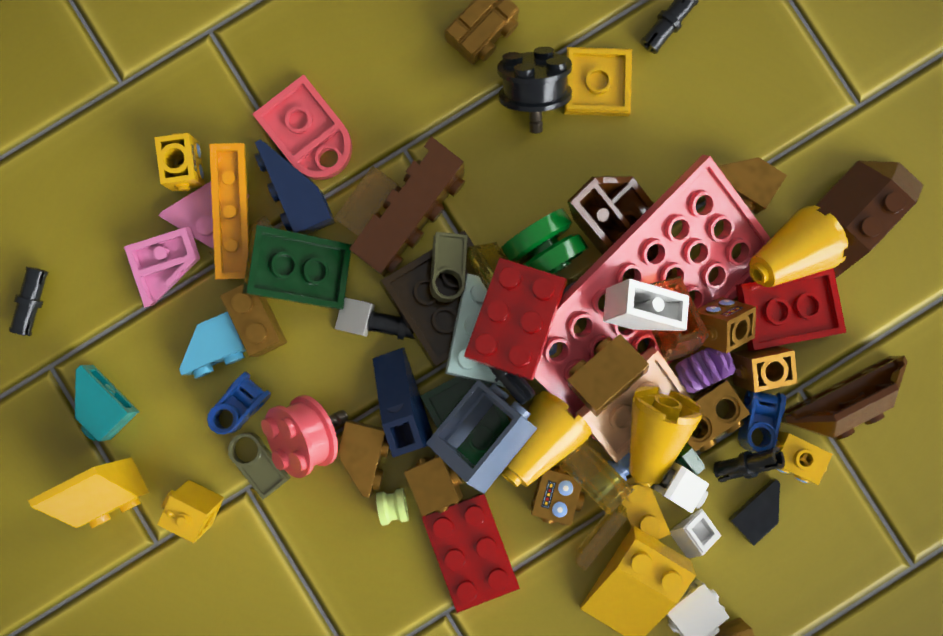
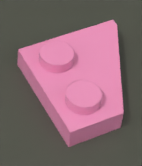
[159,181,250,249]
[124,227,200,308]

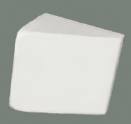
[335,298,375,337]
[670,509,721,558]

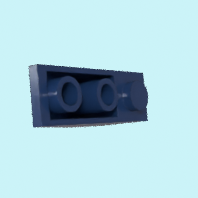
[254,139,336,235]
[373,348,433,457]

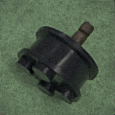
[497,47,572,134]

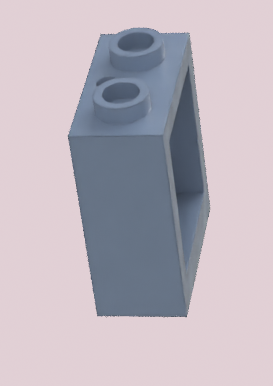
[426,379,537,494]

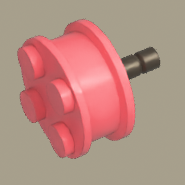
[261,395,348,478]

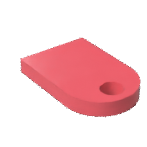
[252,74,352,180]

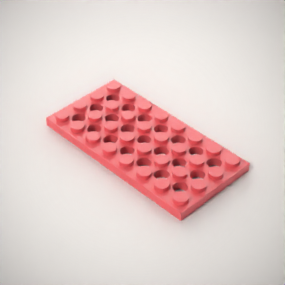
[534,155,771,440]

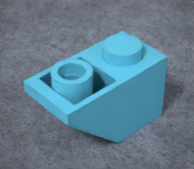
[179,311,246,379]

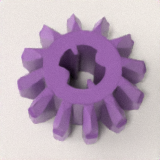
[675,348,736,393]

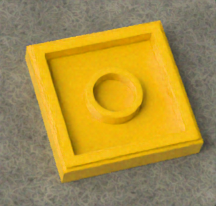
[564,47,632,116]

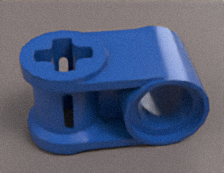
[207,371,271,434]
[738,390,786,452]

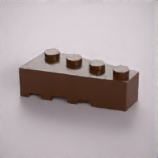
[349,136,465,277]

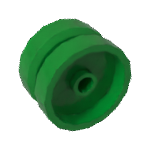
[501,208,588,275]

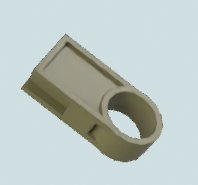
[429,232,468,303]
[228,432,291,500]

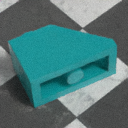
[75,365,139,442]

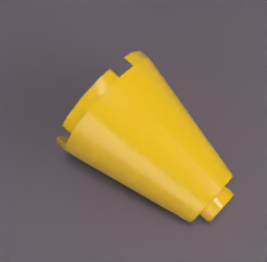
[749,205,848,287]
[629,386,703,486]
[501,391,592,487]

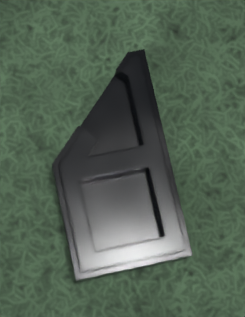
[729,478,780,546]

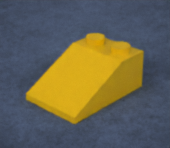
[28,457,149,529]
[580,525,696,636]

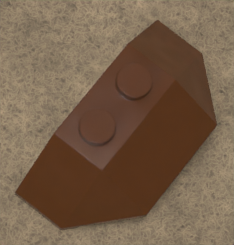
[815,161,923,278]
[567,176,672,279]
[781,355,908,440]

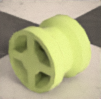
[376,488,409,526]

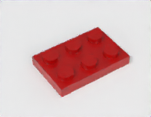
[464,258,567,381]
[735,268,847,351]
[422,493,520,613]

